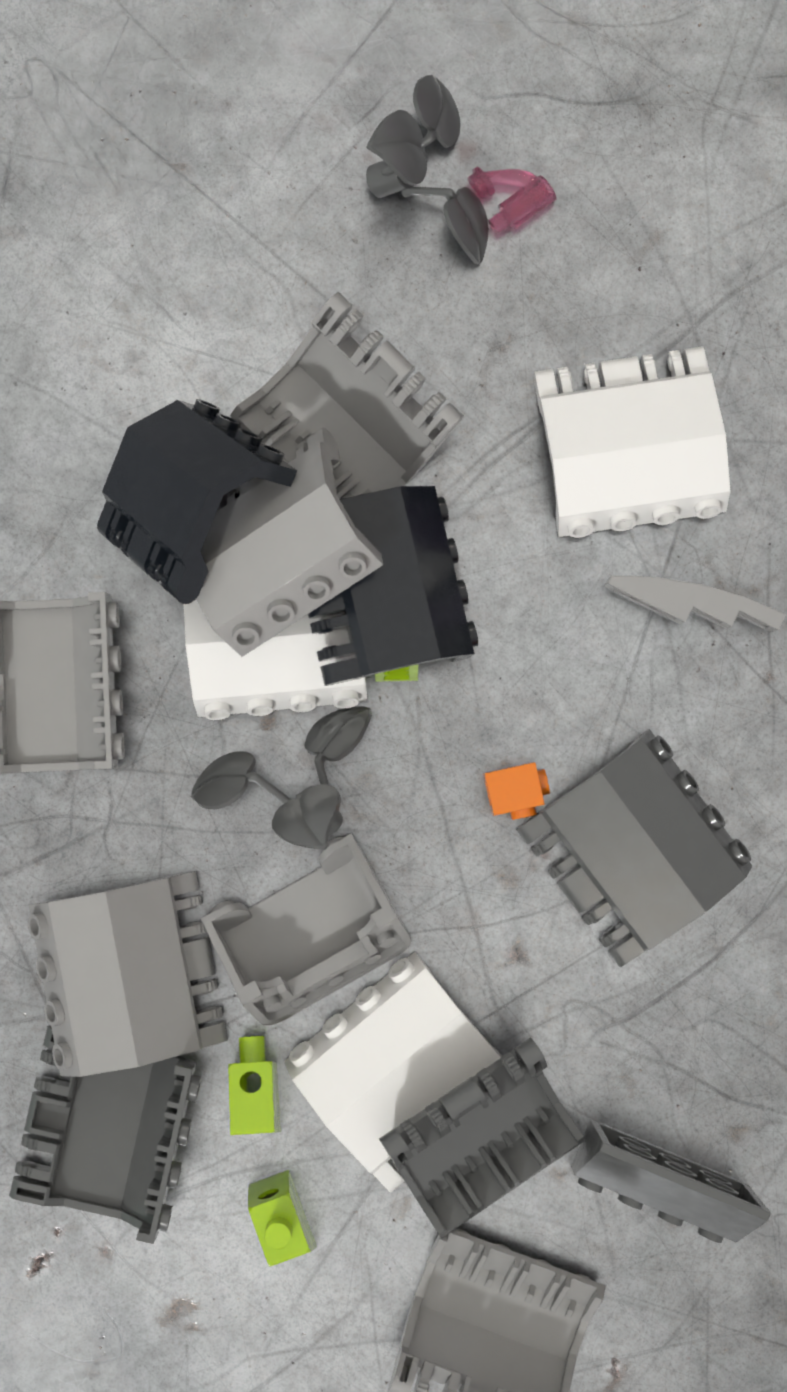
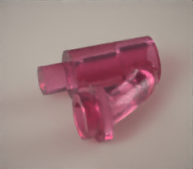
[467,166,557,234]

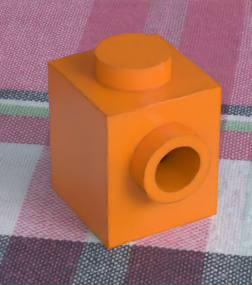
[483,762,550,820]

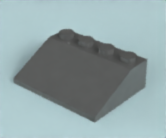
[571,1119,771,1243]

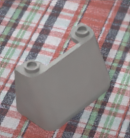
[201,833,412,1025]

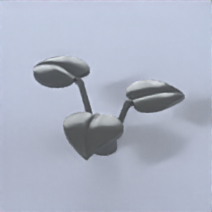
[366,75,489,265]
[190,706,372,850]

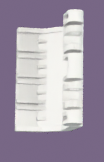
[534,346,730,538]
[183,600,368,720]
[284,952,502,1193]

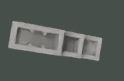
[604,575,786,632]

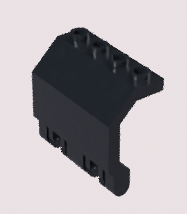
[97,399,297,604]
[308,486,478,686]

